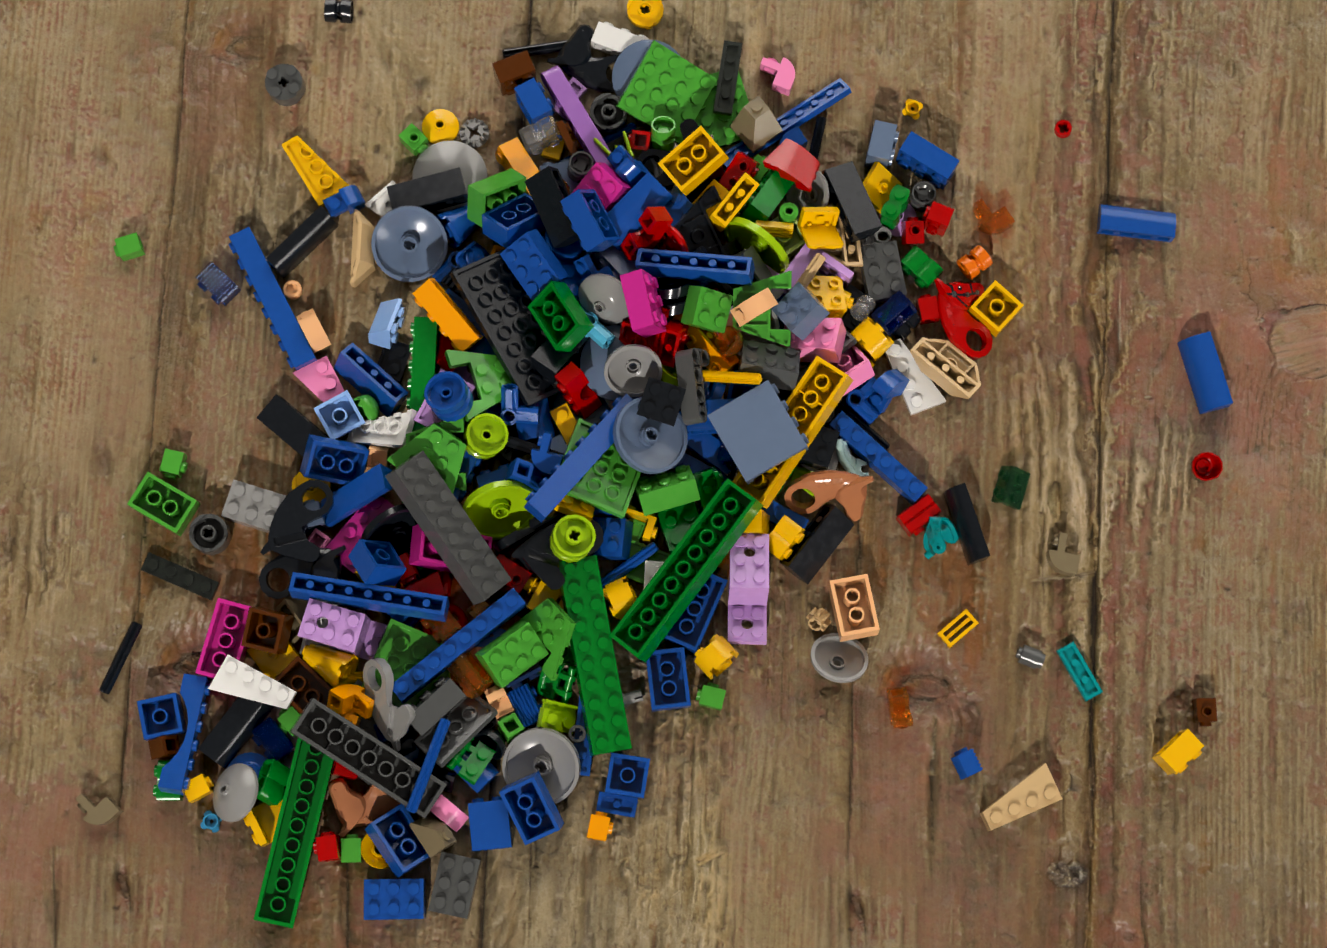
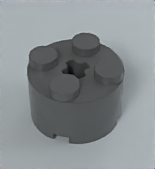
[265,64,306,106]
[590,93,627,137]
[189,514,232,556]

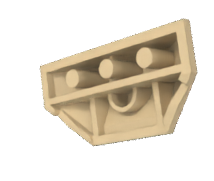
[822,202,863,267]
[350,209,377,287]
[910,337,981,399]

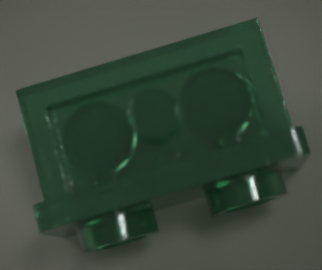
[991,466,1030,510]

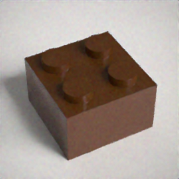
[492,50,537,96]
[241,607,294,654]

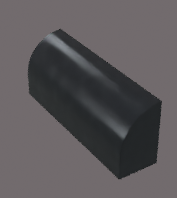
[823,161,882,243]
[525,166,580,248]
[387,167,468,212]
[266,206,337,279]
[531,337,590,383]
[257,394,330,457]
[943,483,990,566]
[779,503,855,584]
[198,697,275,769]

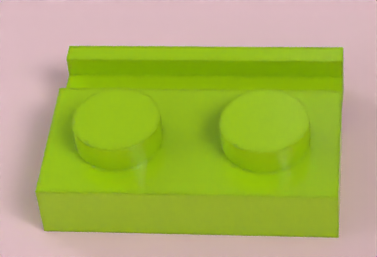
[537,699,578,734]

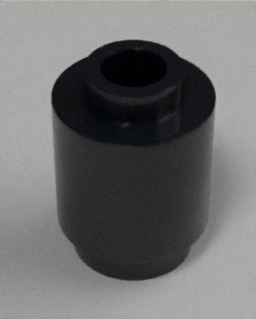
[388,733,416,756]

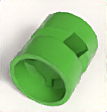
[651,116,676,151]

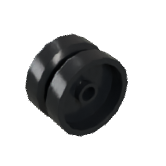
[657,278,693,316]

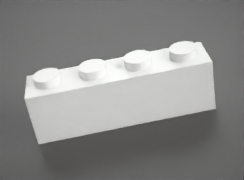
[591,21,649,55]

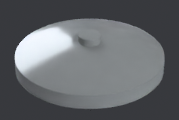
[412,141,488,213]
[502,727,581,804]

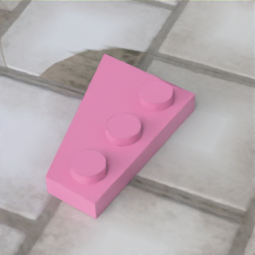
[293,355,345,403]

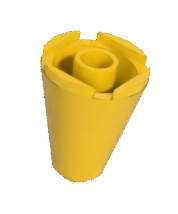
[302,643,359,688]

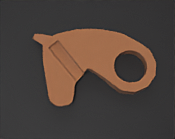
[784,470,874,522]
[328,778,401,838]

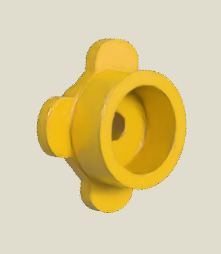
[902,99,923,120]
[524,576,539,595]

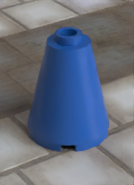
[436,205,479,248]

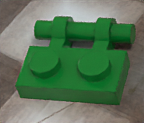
[536,656,577,704]
[447,738,496,785]

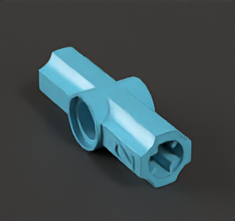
[581,306,615,349]

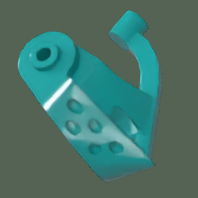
[923,517,959,559]

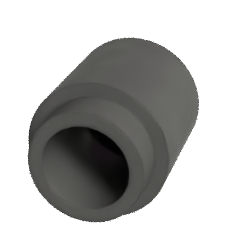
[1015,644,1046,669]

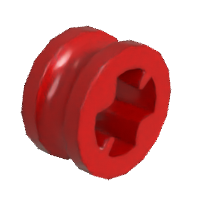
[1054,120,1072,138]

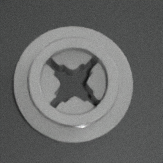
[459,118,489,148]

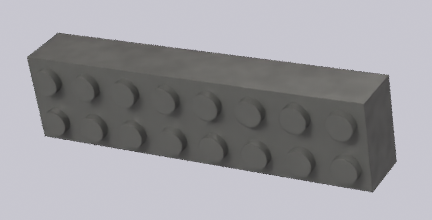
[385,451,512,605]
[289,698,447,818]

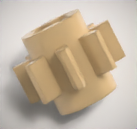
[806,607,832,632]

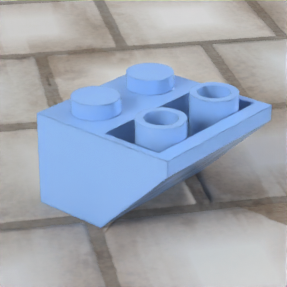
[368,298,405,349]

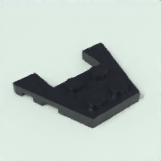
[673,186,744,256]

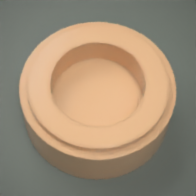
[283,280,303,300]

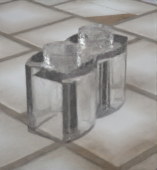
[518,115,563,155]

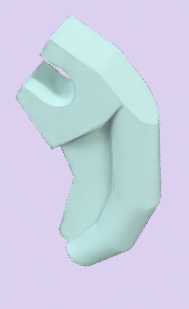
[836,438,869,477]

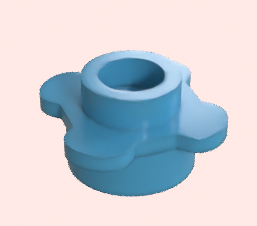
[200,810,222,833]

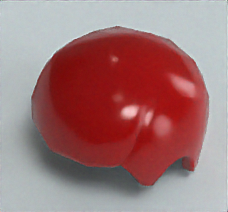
[1191,452,1223,481]

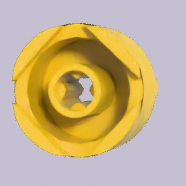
[850,317,894,362]
[603,576,637,620]
[694,634,739,680]

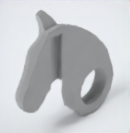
[363,658,416,752]

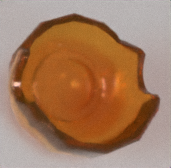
[715,325,743,357]

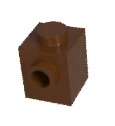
[1192,698,1217,727]
[148,734,180,760]

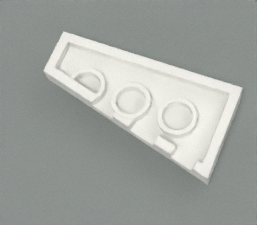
[885,338,946,416]
[208,655,297,710]

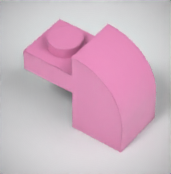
[760,57,795,96]
[430,794,469,833]

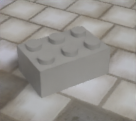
[221,479,286,533]

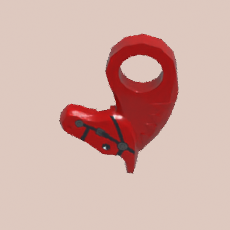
[934,278,993,360]

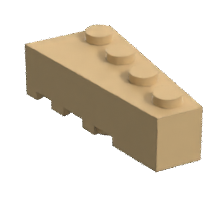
[980,763,1062,831]

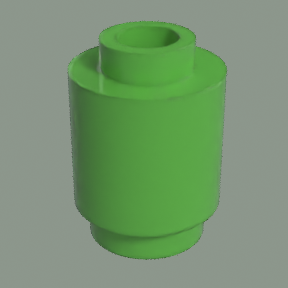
[778,202,798,223]

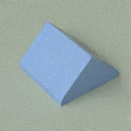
[313,390,365,439]

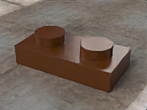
[556,120,580,156]

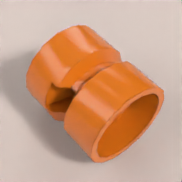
[957,245,993,280]

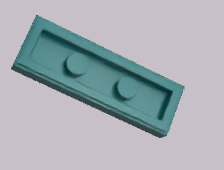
[1056,641,1103,702]

